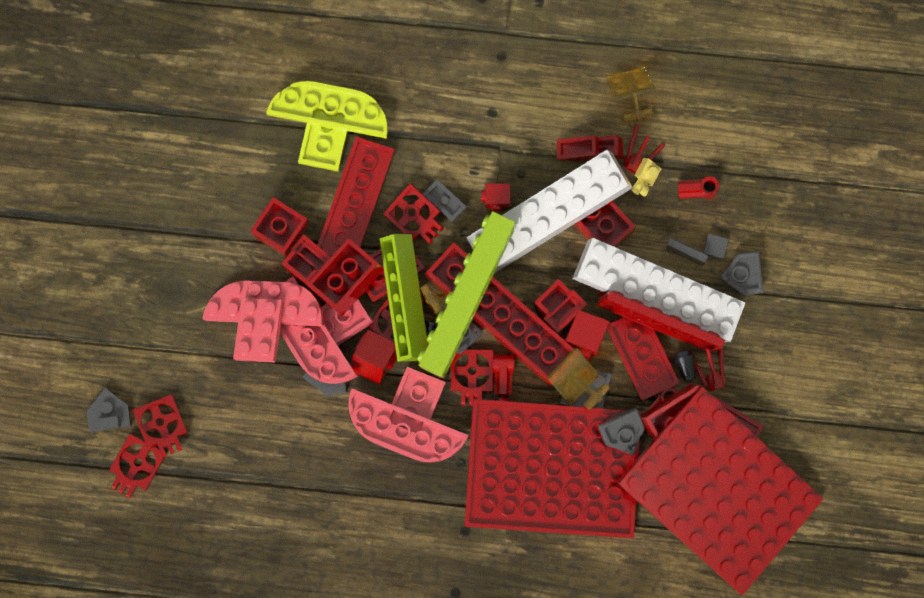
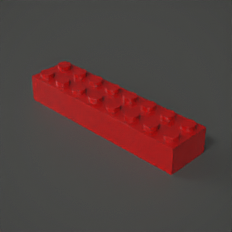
[426,242,579,387]

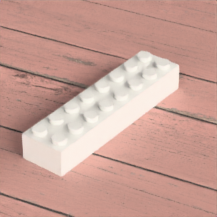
[466,150,633,273]
[572,238,745,343]

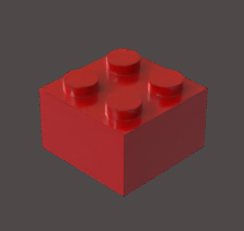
[250,197,309,257]

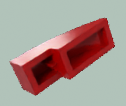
[557,135,623,161]

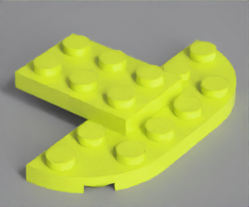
[266,81,388,172]

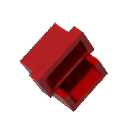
[282,234,331,290]
[534,279,588,334]
[566,310,611,361]
[351,330,397,385]

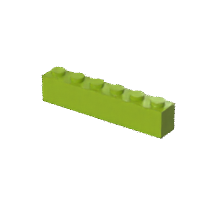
[380,234,428,362]

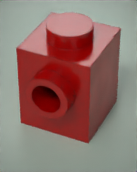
[481,183,510,211]

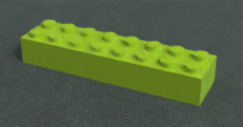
[417,211,516,379]

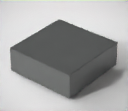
[703,234,729,260]

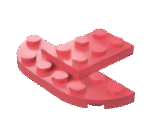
[280,276,373,384]
[202,281,324,362]
[349,367,469,462]

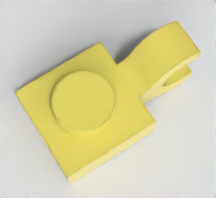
[631,158,661,197]

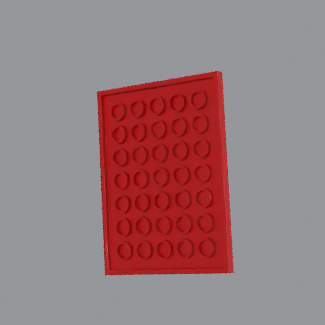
[617,387,823,595]
[464,399,641,539]

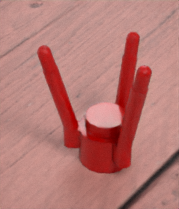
[623,124,665,174]
[694,347,726,392]

